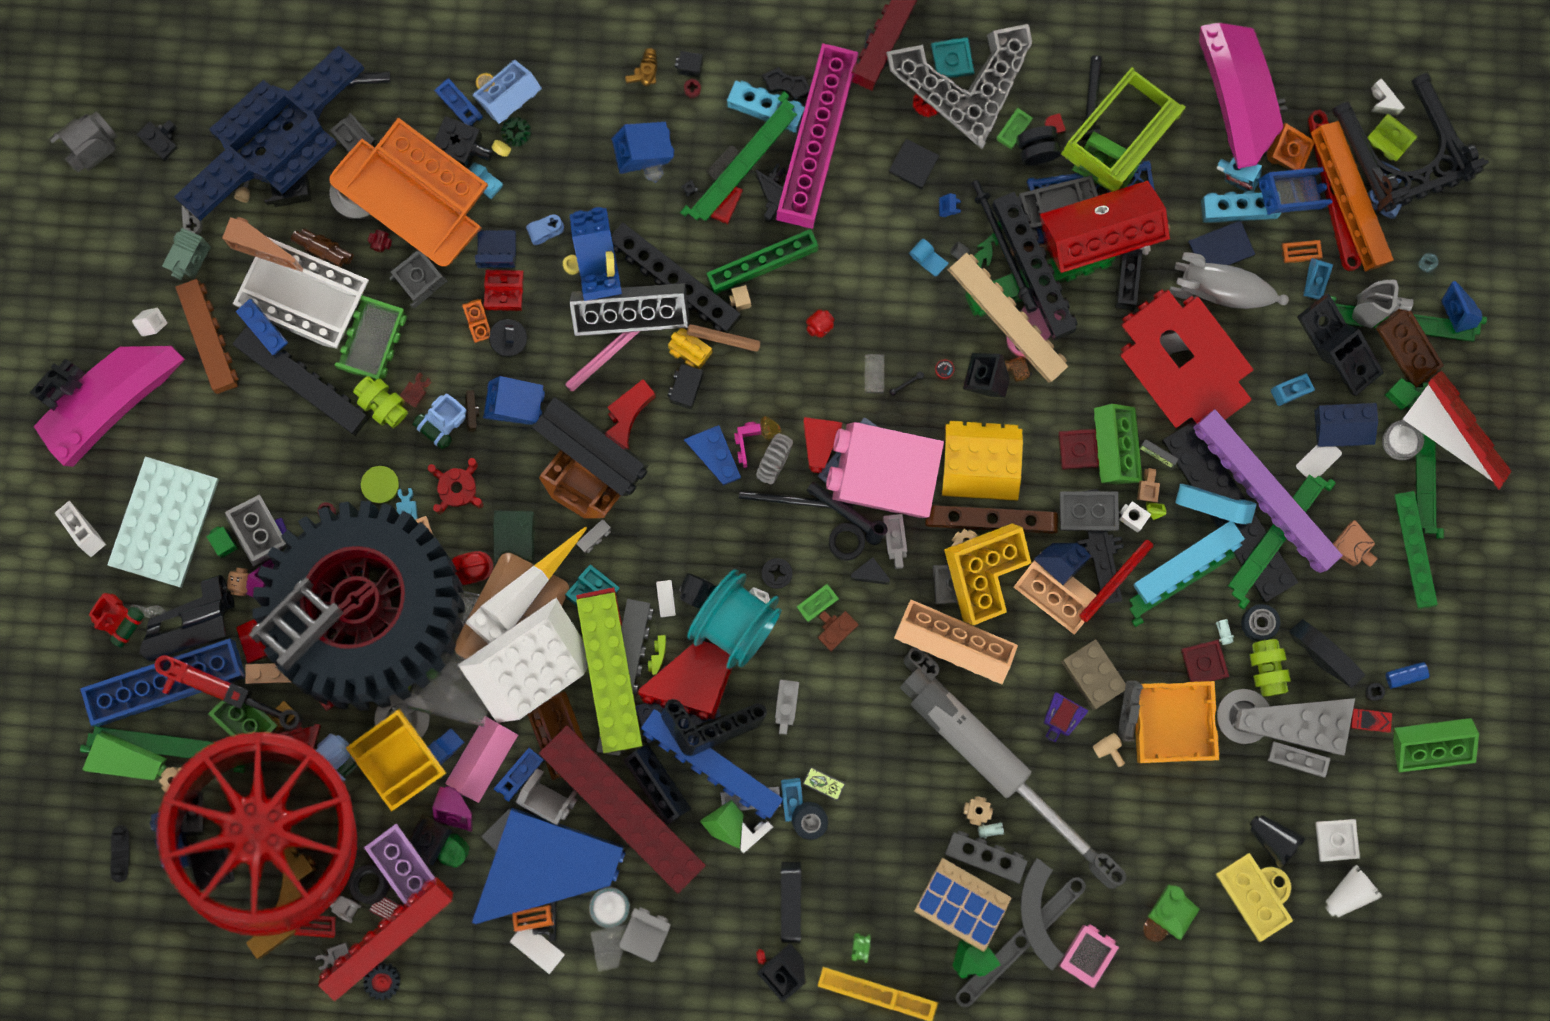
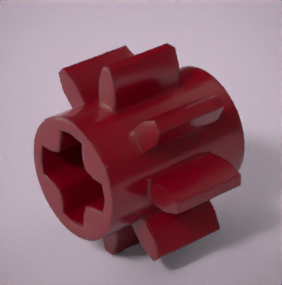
[367,230,392,253]

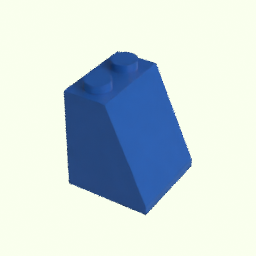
[612,122,674,174]
[483,376,545,425]

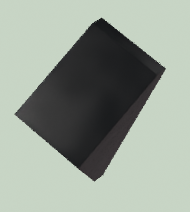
[850,558,890,585]

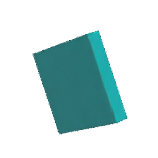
[931,37,974,78]

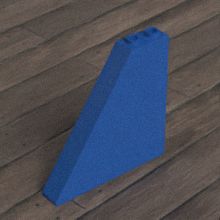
[472,808,626,924]

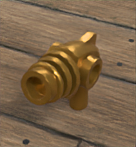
[625,49,657,86]

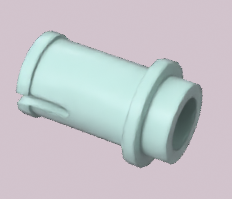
[1216,619,1234,645]
[978,822,1004,839]

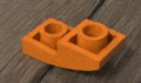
[462,299,490,343]

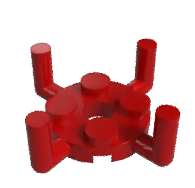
[428,458,484,515]

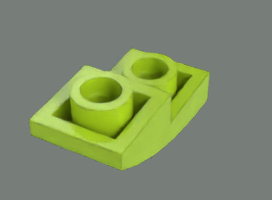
[648,635,666,677]

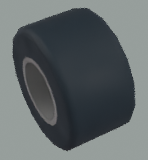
[792,802,828,840]

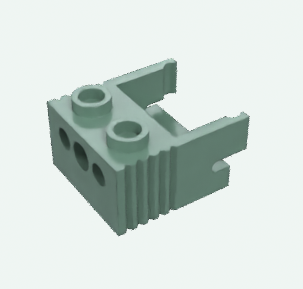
[162,228,211,280]

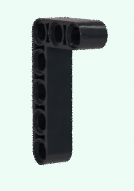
[661,699,767,756]

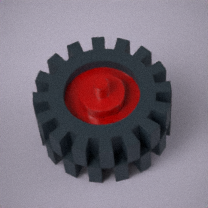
[364,961,400,1000]

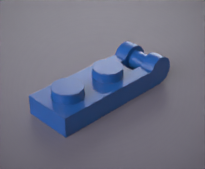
[434,78,483,127]
[494,748,544,802]

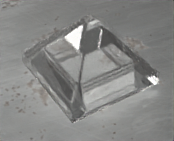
[643,165,664,183]

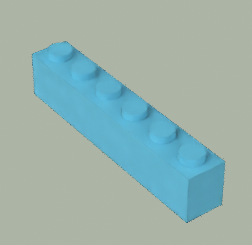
[1133,521,1245,605]

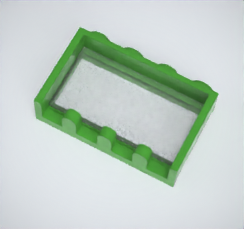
[335,295,407,381]

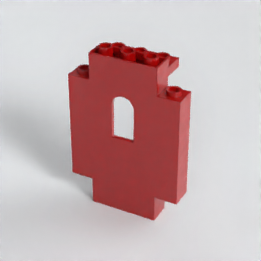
[1119,289,1254,428]

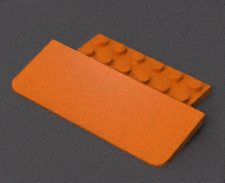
[330,118,489,267]

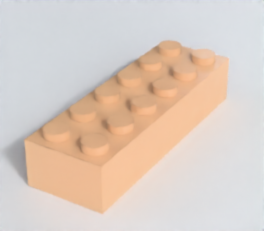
[894,600,1018,684]

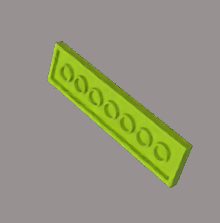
[576,593,642,754]

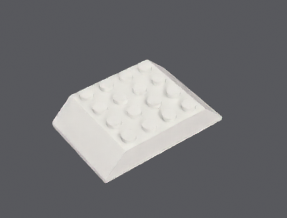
[233,236,369,349]
[458,598,588,723]

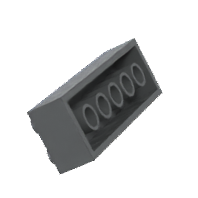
[570,283,689,336]

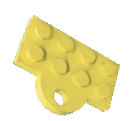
[1216,853,1293,942]

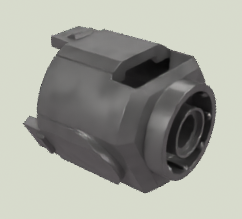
[49,112,118,172]

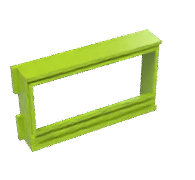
[1061,67,1186,192]

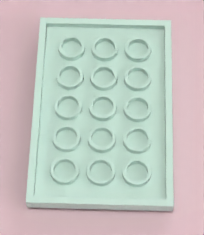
[107,457,219,588]

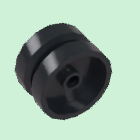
[1016,126,1062,166]

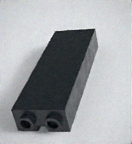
[533,397,649,496]

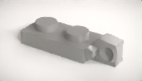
[883,514,907,569]
[775,680,799,735]

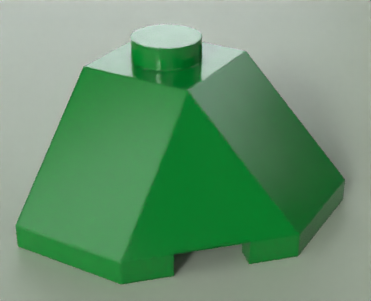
[952,939,1001,978]

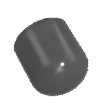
[950,242,970,259]

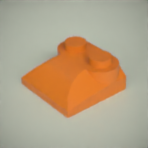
[1267,123,1314,170]

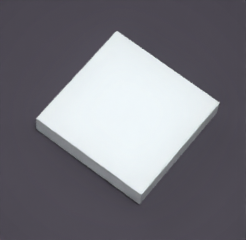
[1315,819,1360,862]

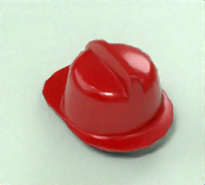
[451,551,493,585]

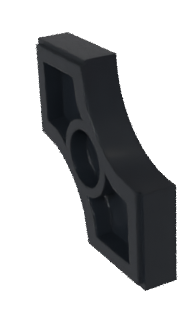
[762,67,810,101]

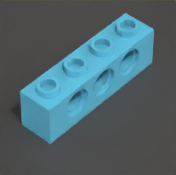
[727,80,805,133]
[1201,191,1281,223]

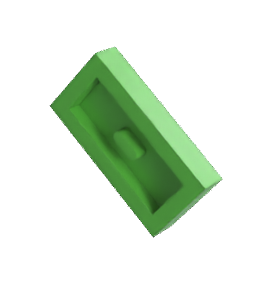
[996,108,1033,150]
[796,584,839,623]

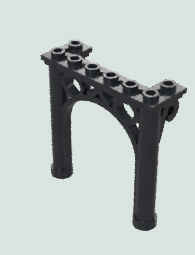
[1332,73,1489,212]

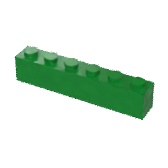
[706,229,818,294]
[1394,491,1438,610]

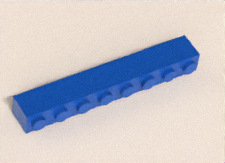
[641,709,783,820]

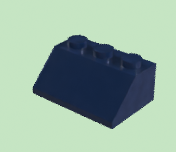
[1314,403,1378,447]

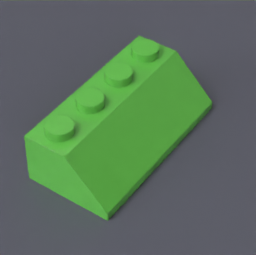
[1094,404,1142,485]
[1393,718,1479,772]

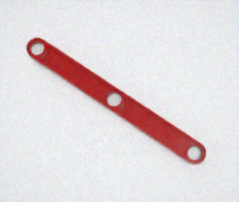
[1308,110,1361,271]

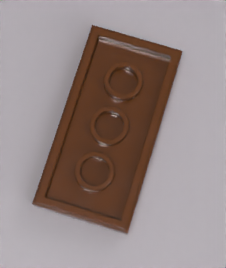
[1375,309,1444,388]

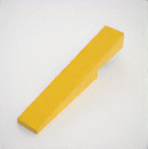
[818,967,938,1021]

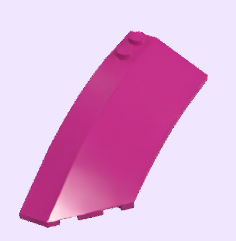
[1199,23,1283,169]
[34,346,185,467]

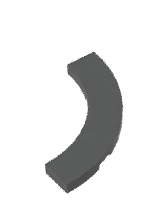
[1020,858,1064,970]

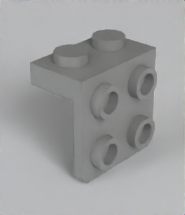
[620,907,671,962]

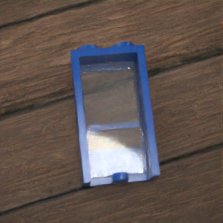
[1258,167,1333,215]

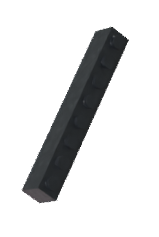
[233,326,369,436]

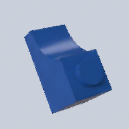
[428,728,465,765]

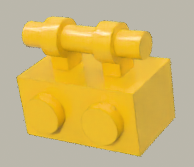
[668,328,713,369]

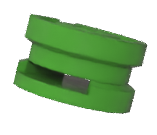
[851,933,871,962]

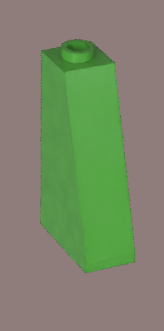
[82,731,167,780]

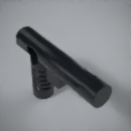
[533,901,557,941]

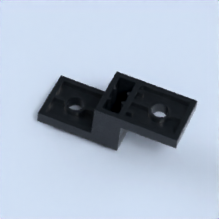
[1297,294,1384,396]

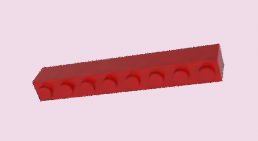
[318,877,453,1001]

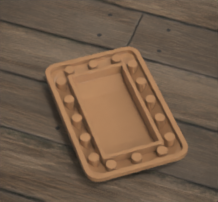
[455,553,569,659]

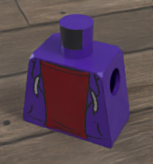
[1043,692,1088,742]

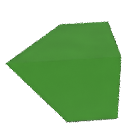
[700,800,743,849]

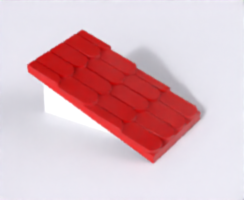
[1403,370,1511,490]

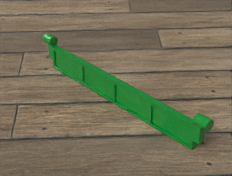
[680,92,797,222]
[1331,296,1487,342]
[1415,383,1444,539]
[1228,475,1336,609]
[1129,549,1236,627]
[80,727,245,773]

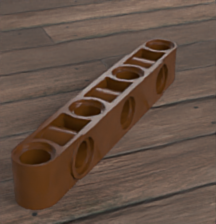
[925,506,1058,534]

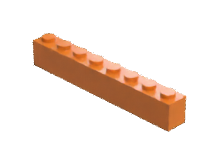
[1311,121,1393,271]

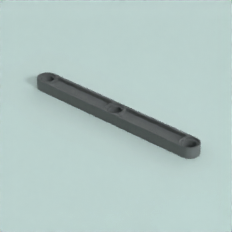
[956,877,1086,1007]

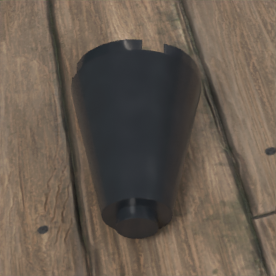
[1249,815,1306,868]

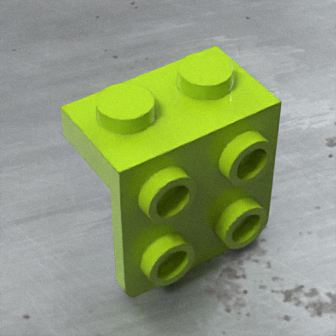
[1367,113,1418,161]

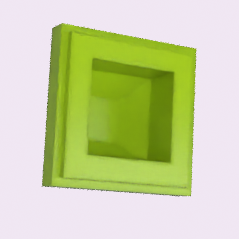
[1146,502,1166,520]

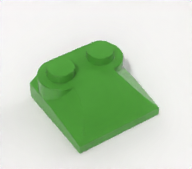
[1148,885,1200,940]

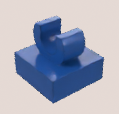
[939,193,961,217]

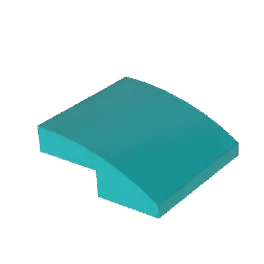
[565,565,620,606]

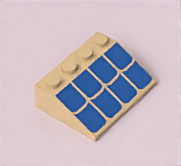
[914,858,1011,951]

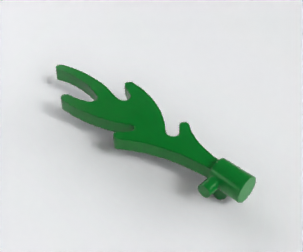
[974,221,1003,268]

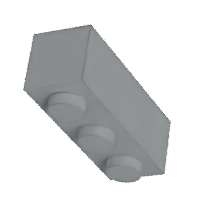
[576,519,611,554]

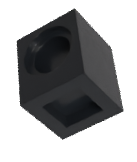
[675,51,703,78]

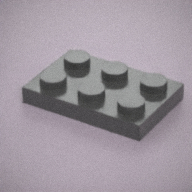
[1059,492,1119,531]

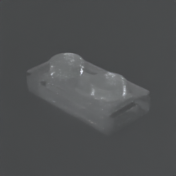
[864,354,884,393]

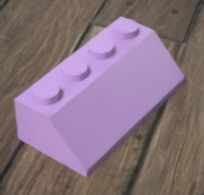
[364,824,435,904]

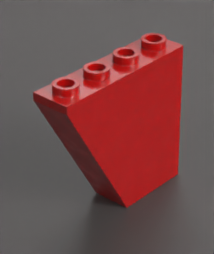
[638,641,733,720]

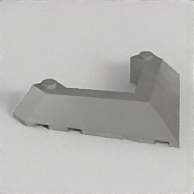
[886,24,1032,149]

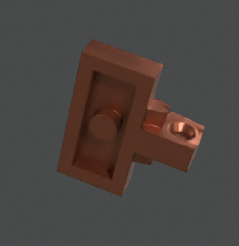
[818,611,859,652]

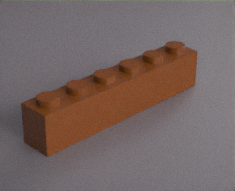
[176,279,239,394]

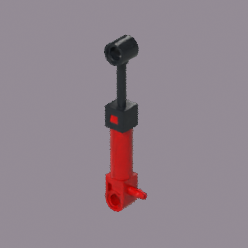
[155,655,303,730]

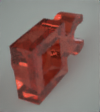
[400,373,431,409]

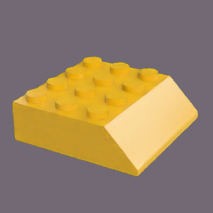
[346,709,446,812]

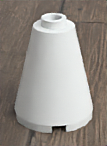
[1325,865,1382,917]

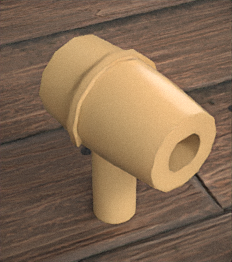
[1092,733,1125,767]

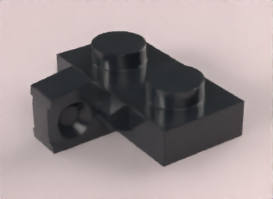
[137,120,178,161]

